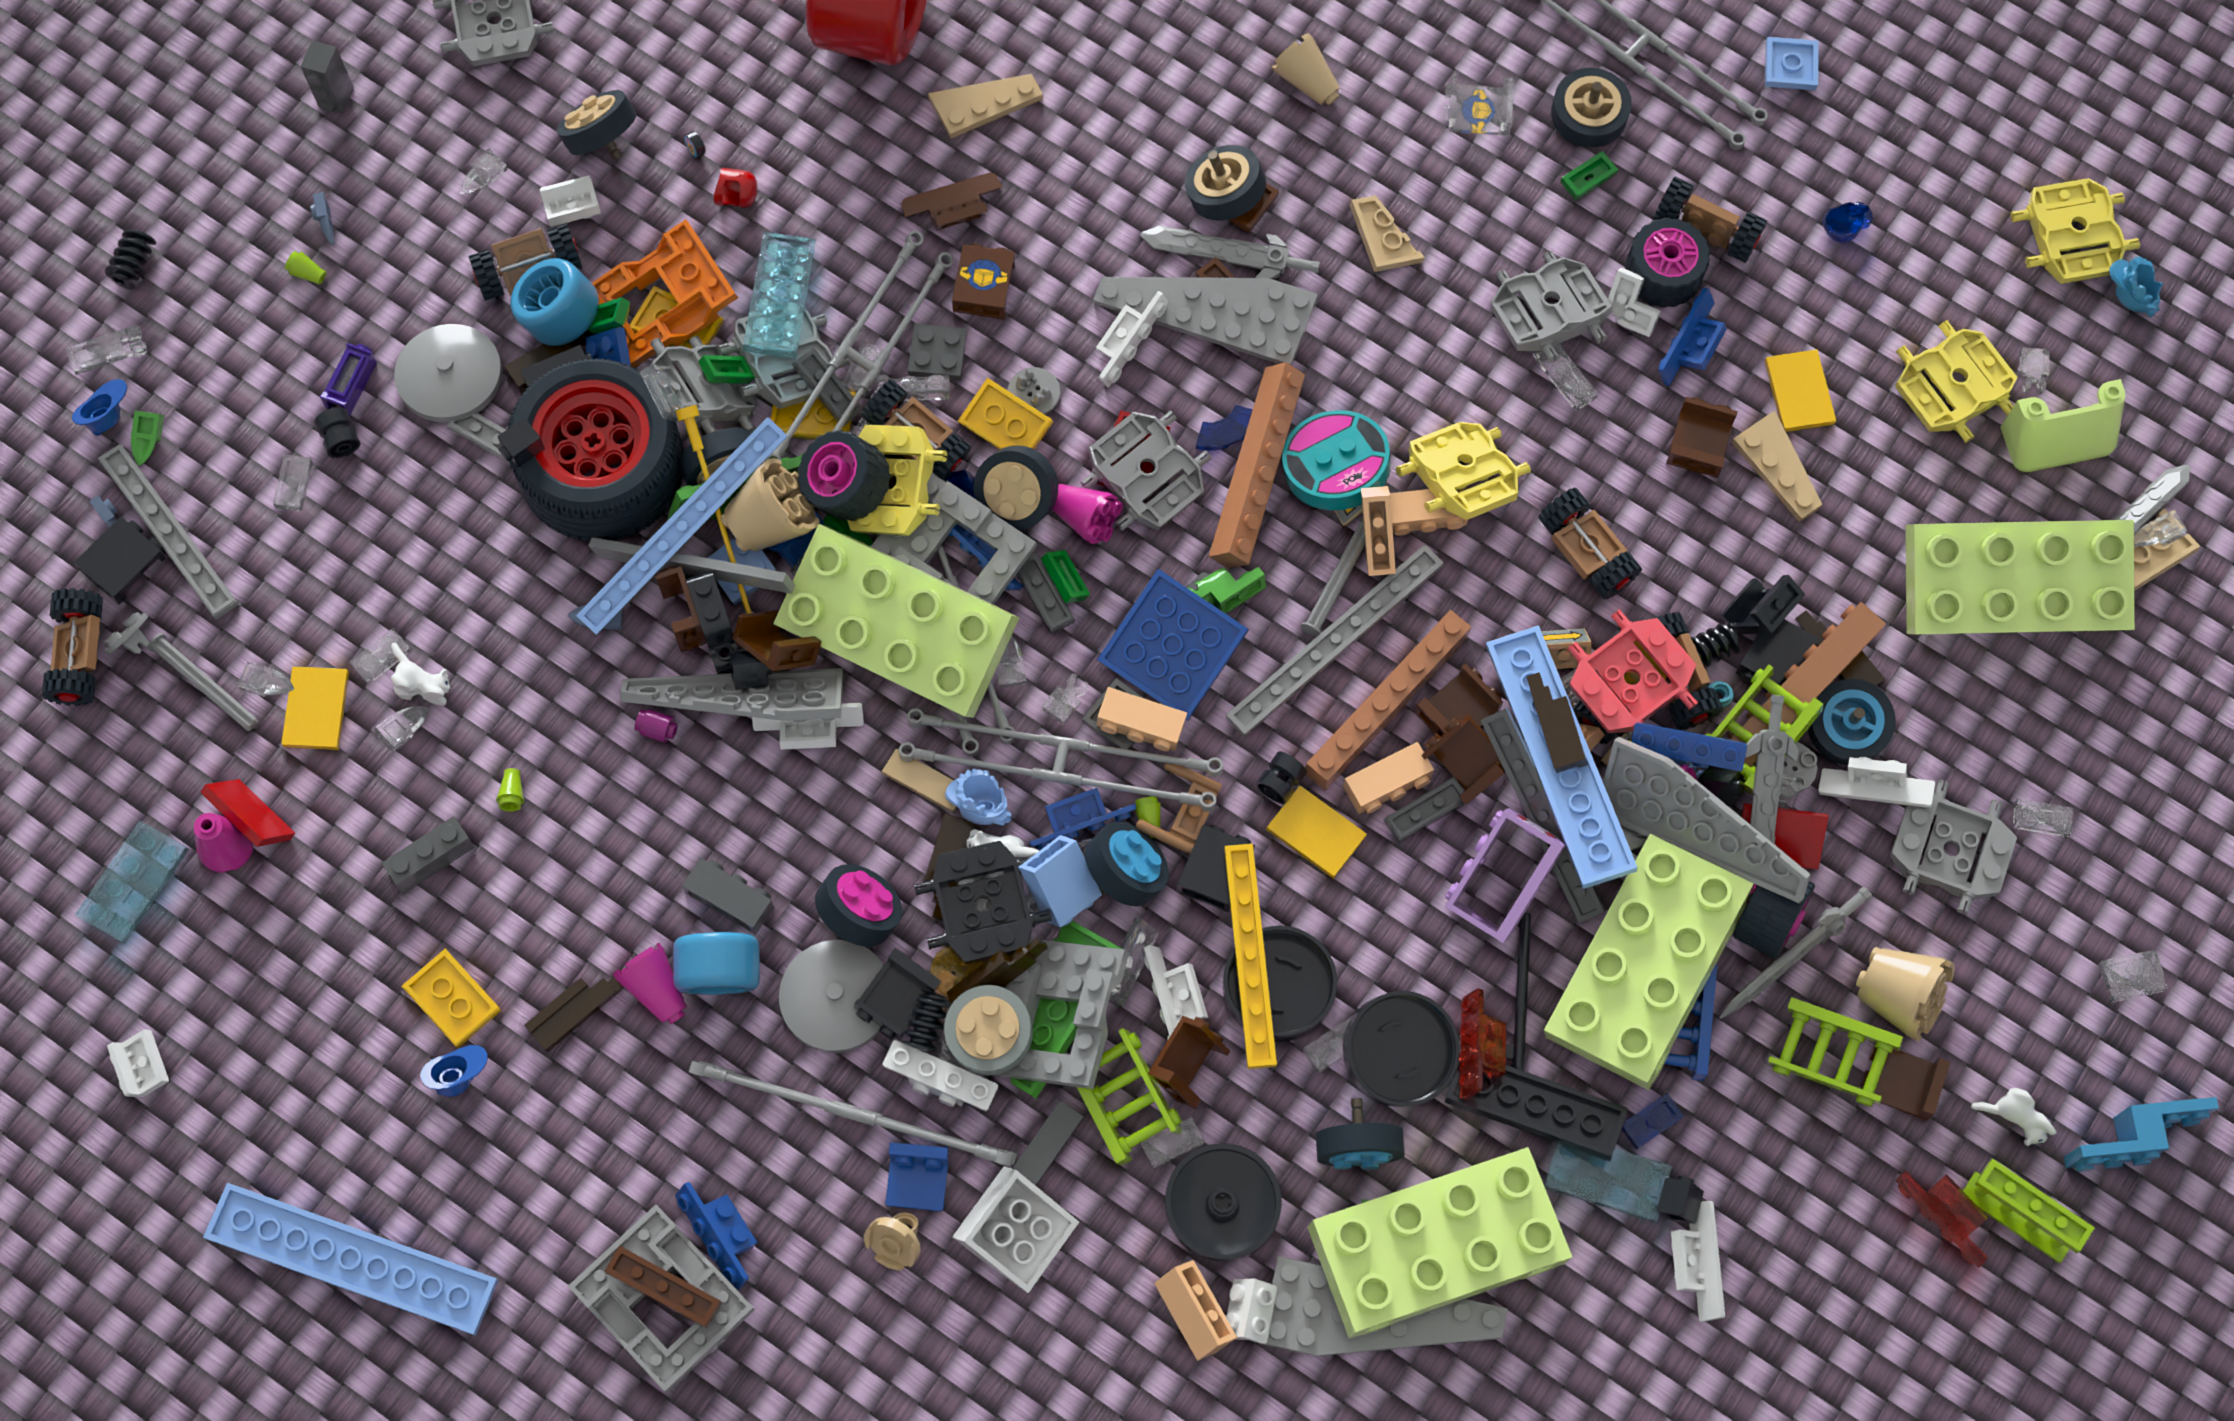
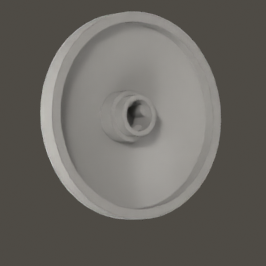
[394,324,503,422]
[779,940,884,1053]

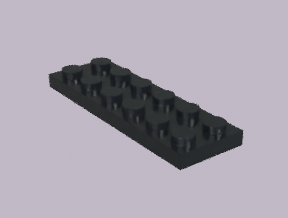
[1445,1050,1628,1162]

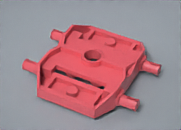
[1567,609,1698,733]

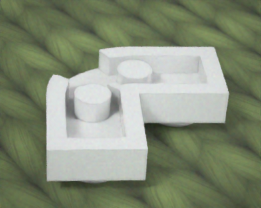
[1608,268,1661,337]

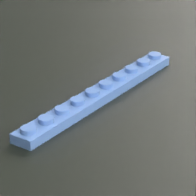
[576,417,788,635]

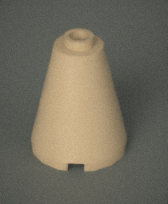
[1271,33,1340,106]

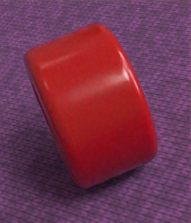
[806,0,928,66]

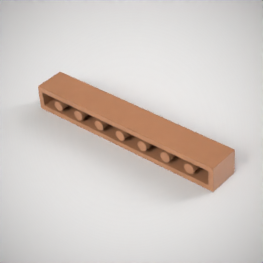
[1208,362,1305,568]
[1709,602,1886,777]
[1305,610,1471,791]

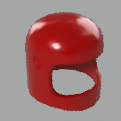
[713,168,758,208]

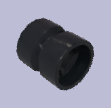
[314,407,361,458]
[1256,751,1307,804]

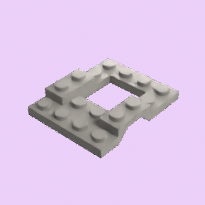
[871,473,1037,605]
[994,939,1129,1089]
[568,1205,755,1394]

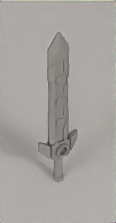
[1141,226,1320,279]
[2114,465,2190,535]
[1745,695,1798,886]
[1719,886,1872,1019]

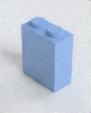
[1019,835,1102,927]

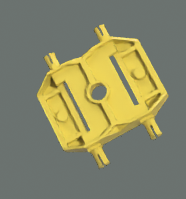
[2010,178,2140,284]
[1895,320,2017,443]
[1396,422,1531,520]
[847,425,947,536]

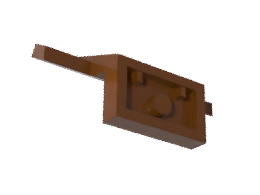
[901,173,1003,231]

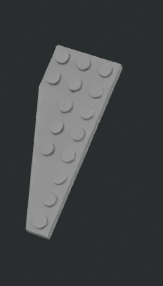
[1093,277,1318,365]
[620,668,844,722]
[1603,737,1811,903]
[1259,1256,1508,1357]

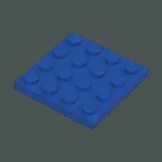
[1097,569,1249,721]

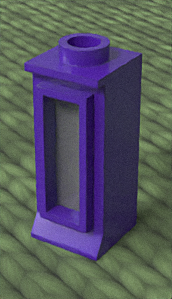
[320,343,377,416]

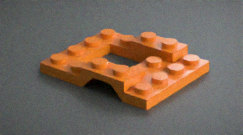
[592,219,738,368]

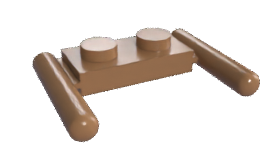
[1136,763,1222,855]

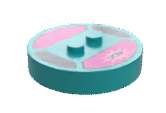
[1282,410,1391,510]

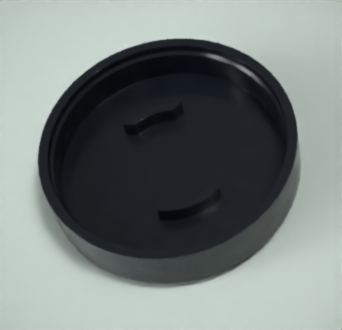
[1222,925,1337,1042]
[1343,991,1460,1107]

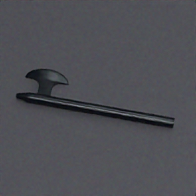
[1482,912,1531,1071]

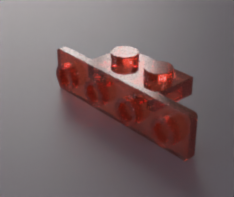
[1459,988,1506,1100]
[1896,1171,1988,1268]

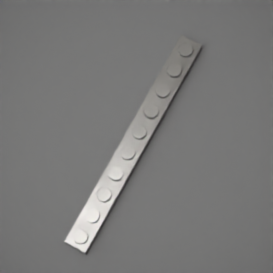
[1226,545,1444,737]

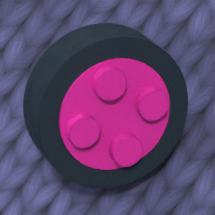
[815,864,902,947]

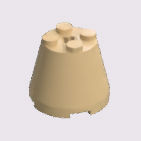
[721,458,820,552]
[1856,947,1955,1041]

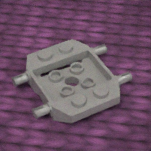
[433,0,554,66]
[1491,251,1612,363]
[717,305,850,409]
[647,336,757,435]
[1080,411,1212,531]
[1890,780,2017,915]

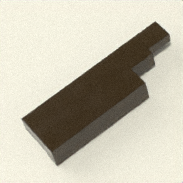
[505,330,591,394]
[1795,610,1885,687]
[1526,672,1588,773]
[923,813,975,921]
[947,937,1048,1004]
[524,971,624,1053]

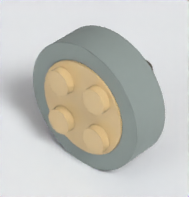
[944,985,1033,1075]

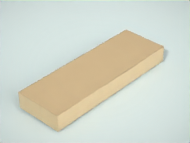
[882,749,958,814]

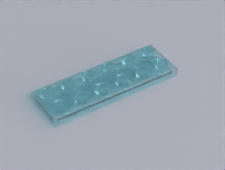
[743,232,816,359]

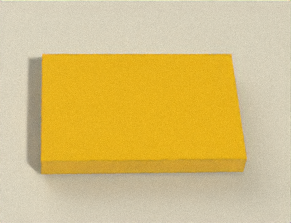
[630,286,724,349]
[1764,349,1836,432]
[958,377,1054,450]
[770,392,856,440]
[281,667,349,750]
[1266,786,1367,879]
[402,948,501,1049]

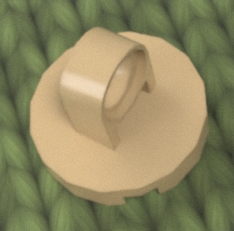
[864,1213,921,1271]

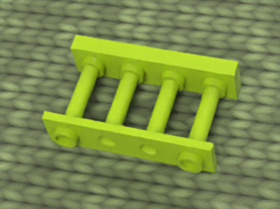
[1706,665,1823,796]
[1768,997,1903,1107]
[1077,1028,1182,1165]
[1959,1159,2095,1264]

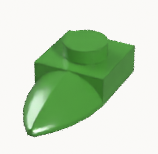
[131,410,164,465]

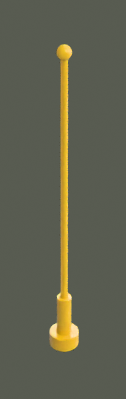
[675,405,752,614]

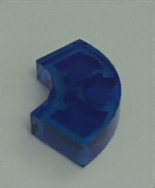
[1196,405,1253,451]

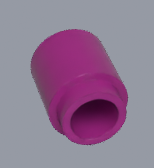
[634,709,678,743]

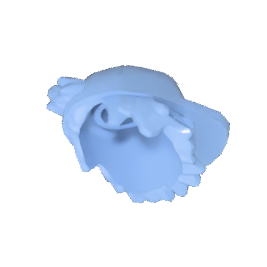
[945,768,1012,826]

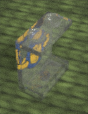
[1443,73,1514,136]

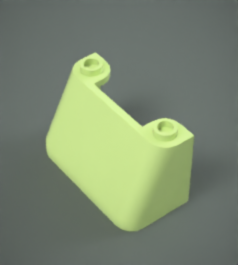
[2000,379,2126,472]

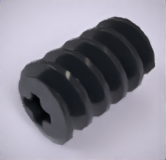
[104,229,156,290]
[1691,621,1740,667]
[901,988,952,1051]

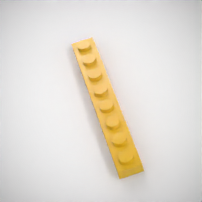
[1224,844,1277,1070]

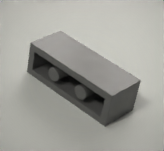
[300,40,354,113]
[382,816,475,894]
[682,858,774,935]

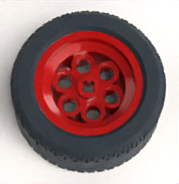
[507,359,684,542]

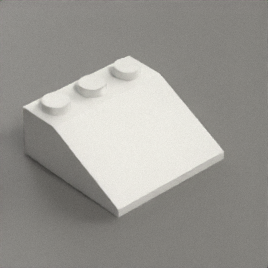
[952,1166,1079,1293]

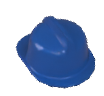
[72,379,127,436]
[421,1045,488,1097]

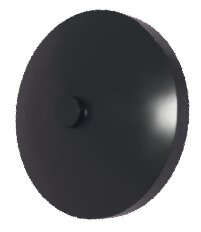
[1165,1143,1282,1261]

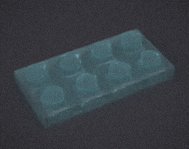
[75,821,189,944]
[1544,1143,1672,1223]

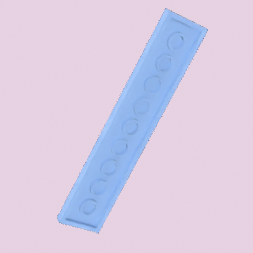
[1486,625,1637,889]
[203,1183,499,1336]

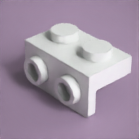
[540,176,601,227]
[107,1029,169,1097]
[1226,1279,1277,1344]

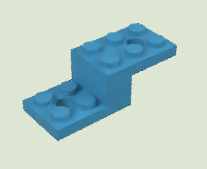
[2064,1097,2219,1172]

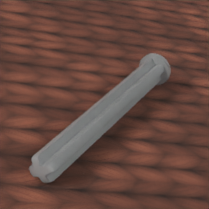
[1301,518,1365,637]
[147,633,258,731]

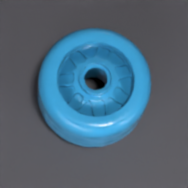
[510,258,599,346]
[673,932,760,995]

